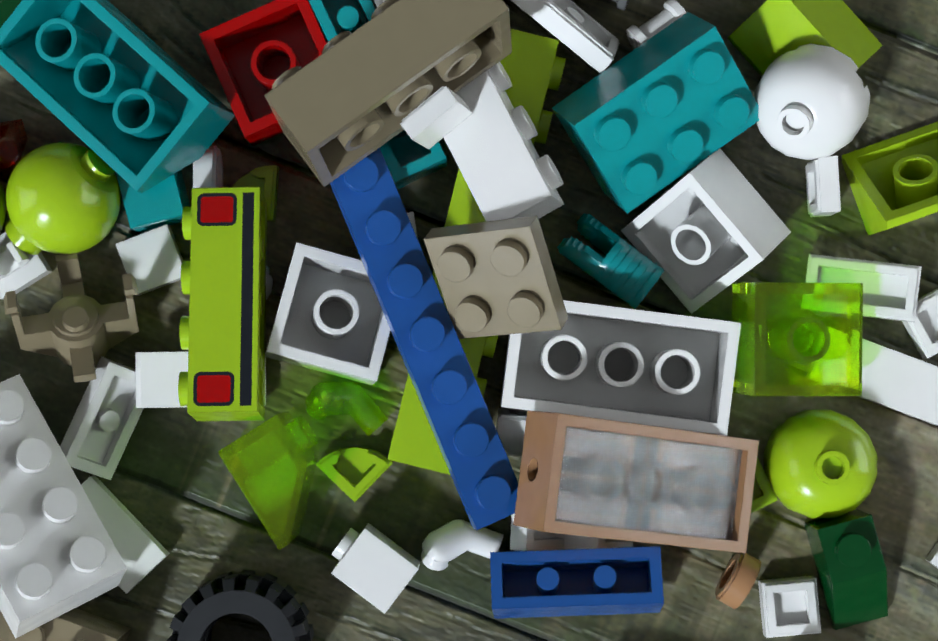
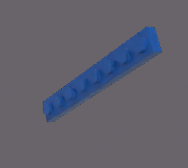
[330,148,518,530]

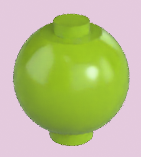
[5,142,121,255]

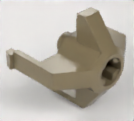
[4,253,139,383]

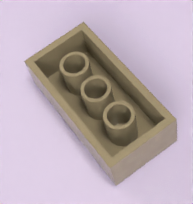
[264,0,512,187]

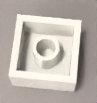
[266,242,390,385]

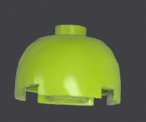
[764,409,877,519]

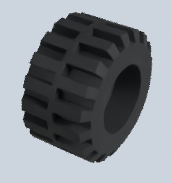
[166,570,314,641]

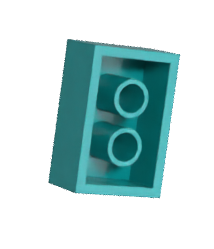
[552,12,759,214]

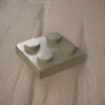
[424,215,568,339]

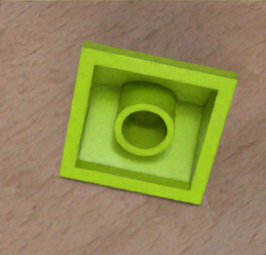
[728,0,883,76]
[841,121,938,235]

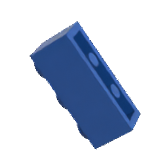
[490,546,664,619]

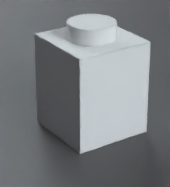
[331,523,420,614]

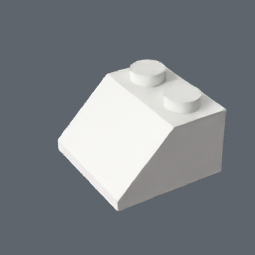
[621,149,791,314]

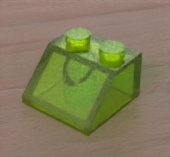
[732,282,863,396]
[218,411,319,550]

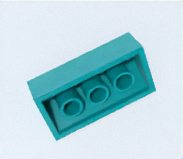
[0,0,235,193]

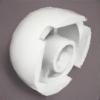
[754,44,870,160]

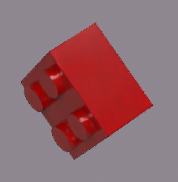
[199,0,327,146]

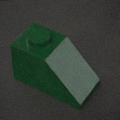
[804,509,888,630]

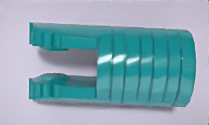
[557,213,664,309]

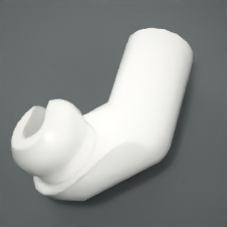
[421,519,503,571]

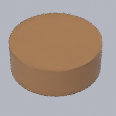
[715,553,761,609]

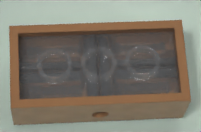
[513,411,759,553]

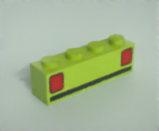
[178,187,267,421]

